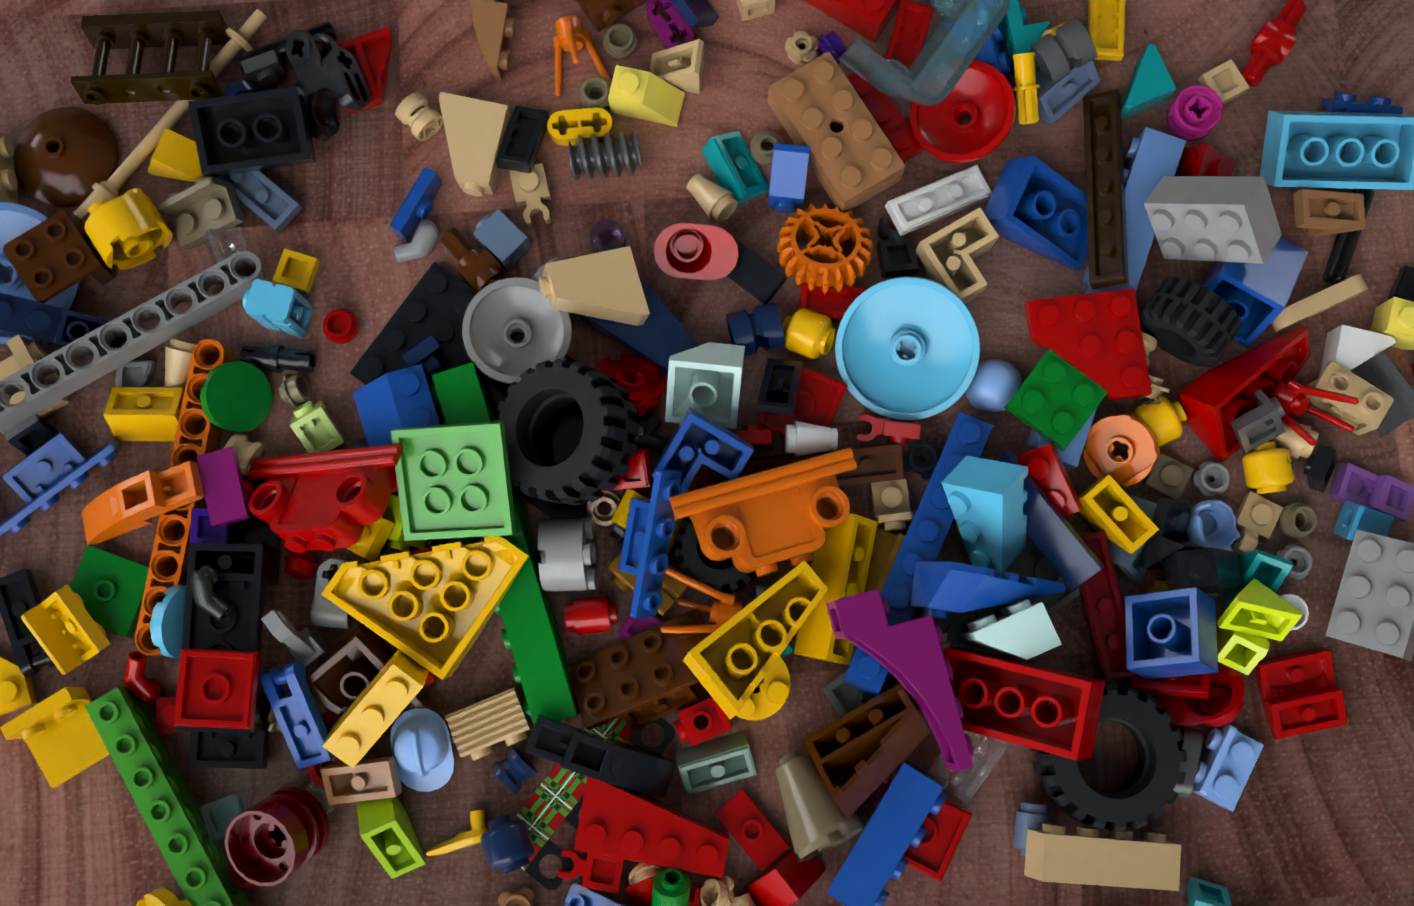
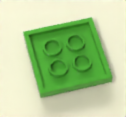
[391,421,516,541]

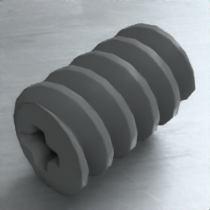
[569,130,642,180]

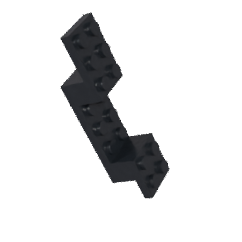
[175,476,281,769]

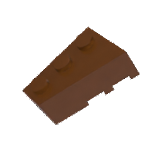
[803,683,930,818]

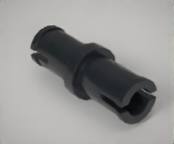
[239,345,316,373]

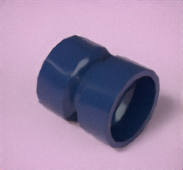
[726,302,785,357]

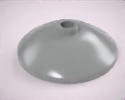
[462,277,572,384]

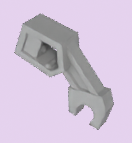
[261,610,331,668]

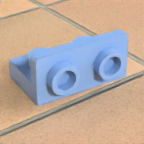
[1192,724,1264,812]

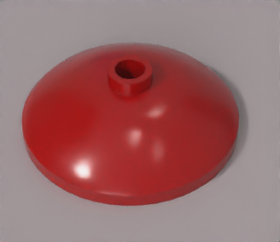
[910,60,1016,163]

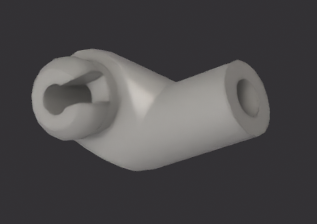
[394,220,439,263]

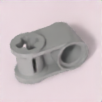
[311,559,354,629]

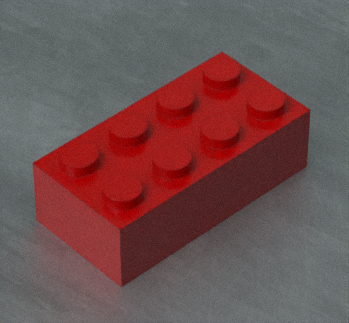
[943,647,1106,761]

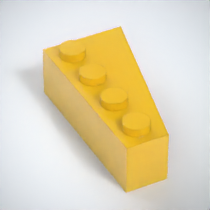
[683,560,828,720]

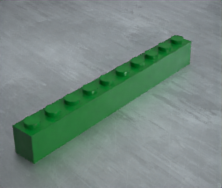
[430,362,580,724]

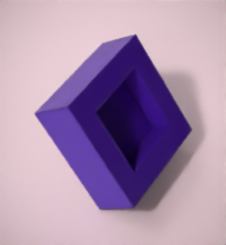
[190,508,232,544]

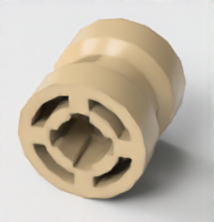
[395,92,443,142]

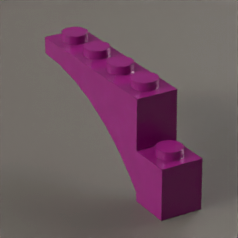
[826,589,974,771]

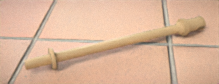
[73,9,268,223]

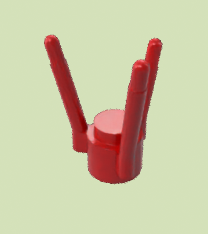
[1271,380,1359,446]

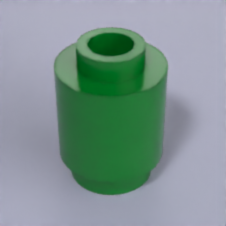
[651,868,691,906]

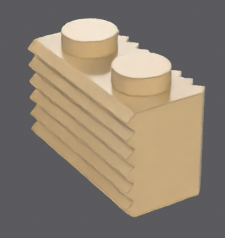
[445,687,533,761]

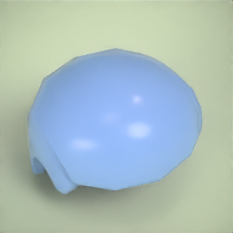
[965,359,1022,413]
[1185,500,1240,552]

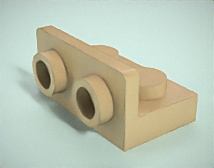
[1305,361,1394,436]

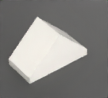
[1319,325,1396,377]

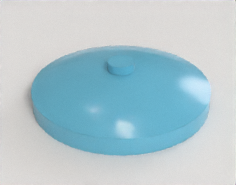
[835,276,980,420]

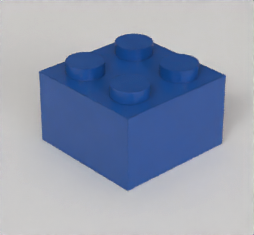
[1125,587,1219,679]

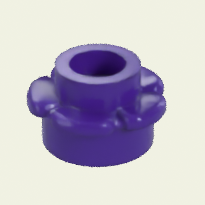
[817,31,847,64]

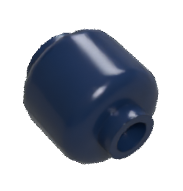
[480,814,535,874]

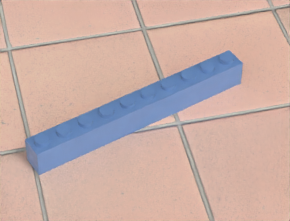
[1027,127,1186,472]

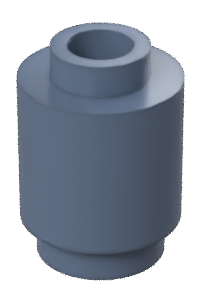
[1013,801,1054,856]

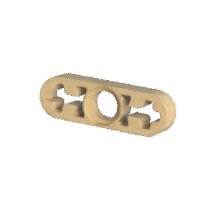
[1271,273,1369,333]

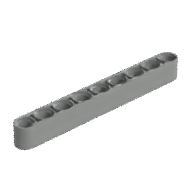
[0,251,265,433]

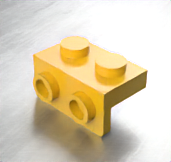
[21,584,111,675]

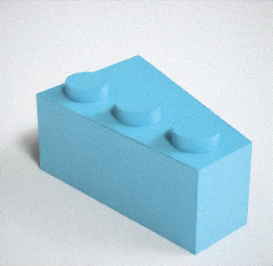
[941,456,1028,572]

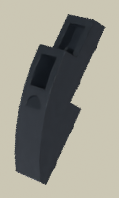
[525,714,677,797]

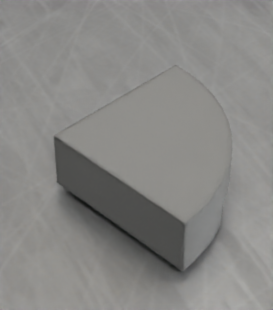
[115,360,157,387]

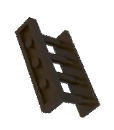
[71,10,230,105]

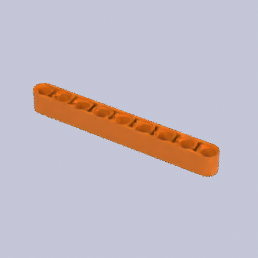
[135,339,235,656]

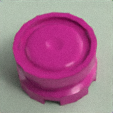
[1166,85,1223,141]

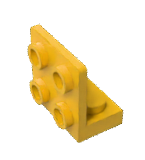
[0,687,110,788]

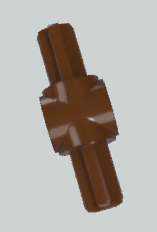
[441,228,504,293]

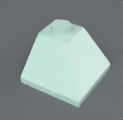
[665,342,745,429]

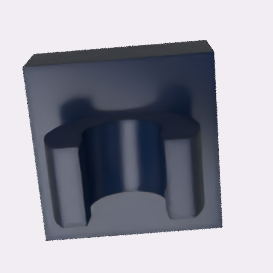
[402,333,442,375]

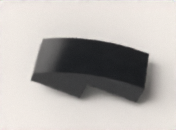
[727,236,787,304]

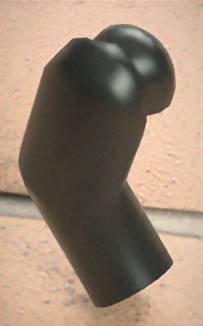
[190,565,233,621]

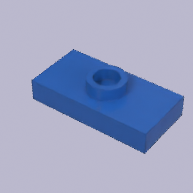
[390,167,443,242]

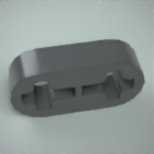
[1173,726,1203,799]

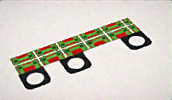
[512,717,675,890]

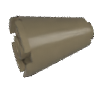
[775,751,865,862]

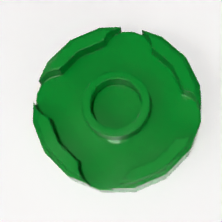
[200,361,273,433]

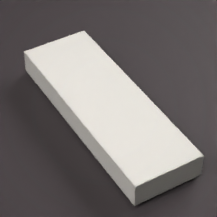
[885,165,992,236]

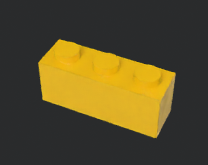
[322,649,429,769]

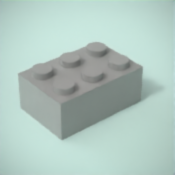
[1144,176,1282,264]
[1325,529,1414,661]

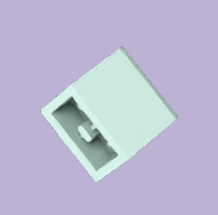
[960,599,1062,660]

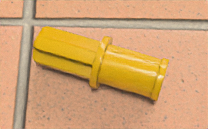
[1012,52,1040,125]

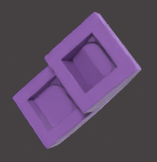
[1329,463,1414,522]

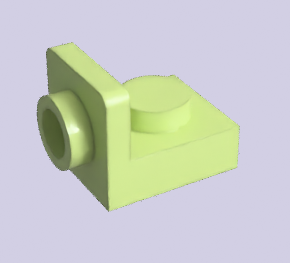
[290,400,345,453]

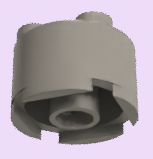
[538,517,598,592]

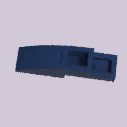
[0,292,127,348]

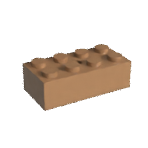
[768,51,905,213]

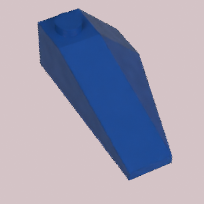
[910,561,1066,619]

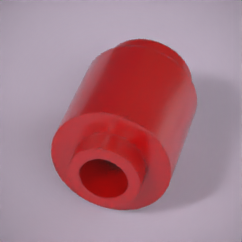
[564,595,618,635]

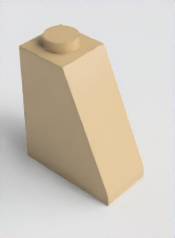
[439,92,512,197]
[539,246,650,326]

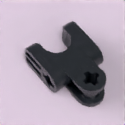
[286,30,371,141]

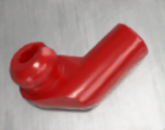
[123,651,162,702]

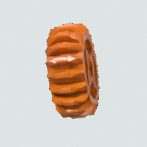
[777,202,873,294]

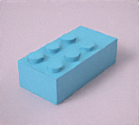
[1259,110,1414,190]

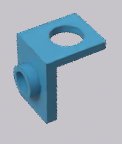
[1332,500,1394,541]

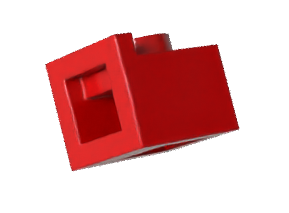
[673,696,732,746]

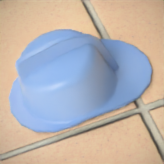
[390,708,454,792]

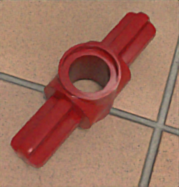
[1241,0,1307,87]

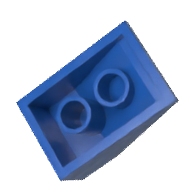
[984,155,1088,271]

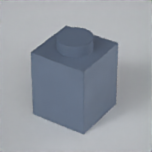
[473,209,532,271]

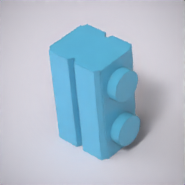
[243,278,314,338]

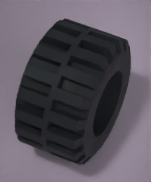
[1139,277,1242,367]
[675,516,757,594]

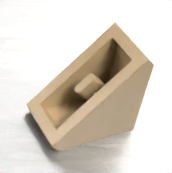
[649,39,704,94]

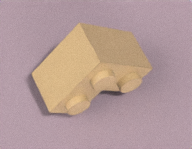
[916,207,999,304]

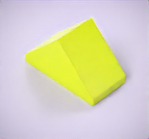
[1216,578,1302,641]

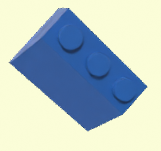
[353,364,440,492]

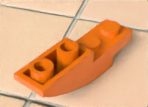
[81,461,205,546]

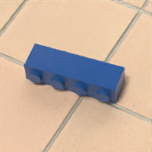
[827,760,948,906]

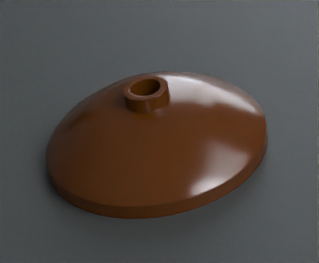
[14,107,119,207]

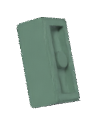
[675,731,757,796]

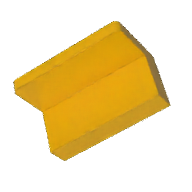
[103,387,184,442]

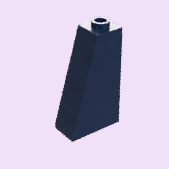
[579,274,699,376]

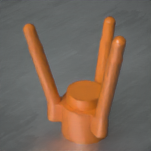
[552,15,612,97]
[661,567,743,634]

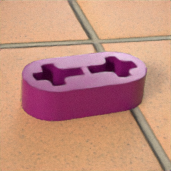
[646,0,694,49]

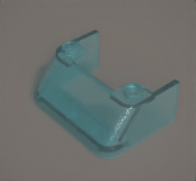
[839,0,1010,106]

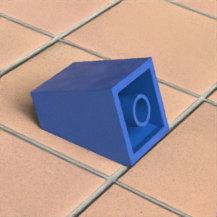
[1201,237,1308,348]

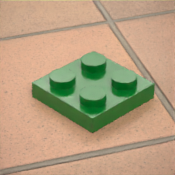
[1004,349,1108,451]

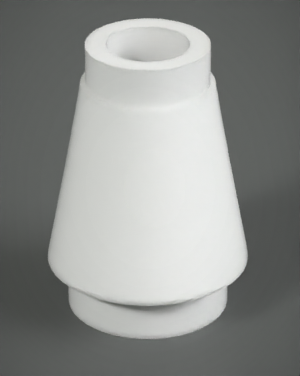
[785,421,838,457]

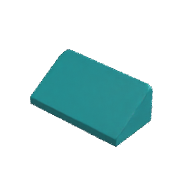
[702,130,769,206]

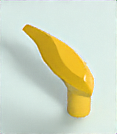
[426,810,490,856]

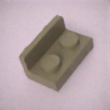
[156,176,245,250]

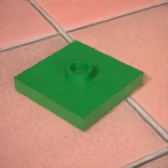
[70,545,149,638]

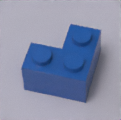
[652,407,754,494]

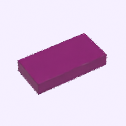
[196,447,251,528]

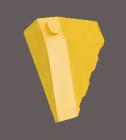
[321,536,529,680]

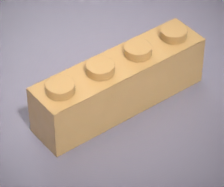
[1024,823,1181,891]

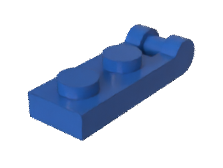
[261,661,335,770]

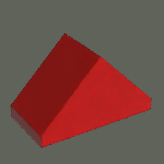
[745,848,826,906]

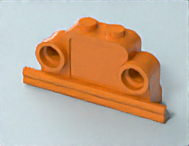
[669,447,857,577]

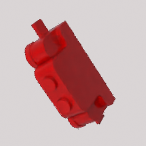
[248,443,404,553]

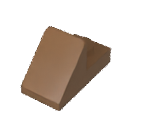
[1293,189,1366,237]
[320,752,402,805]

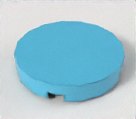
[150,584,186,658]

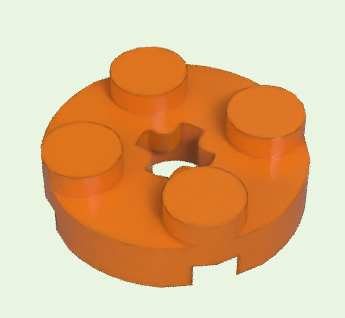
[1083,413,1160,486]

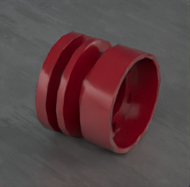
[224,786,330,887]

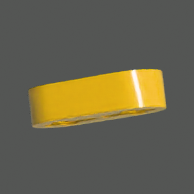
[547,107,614,146]

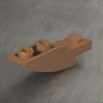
[471,0,516,82]

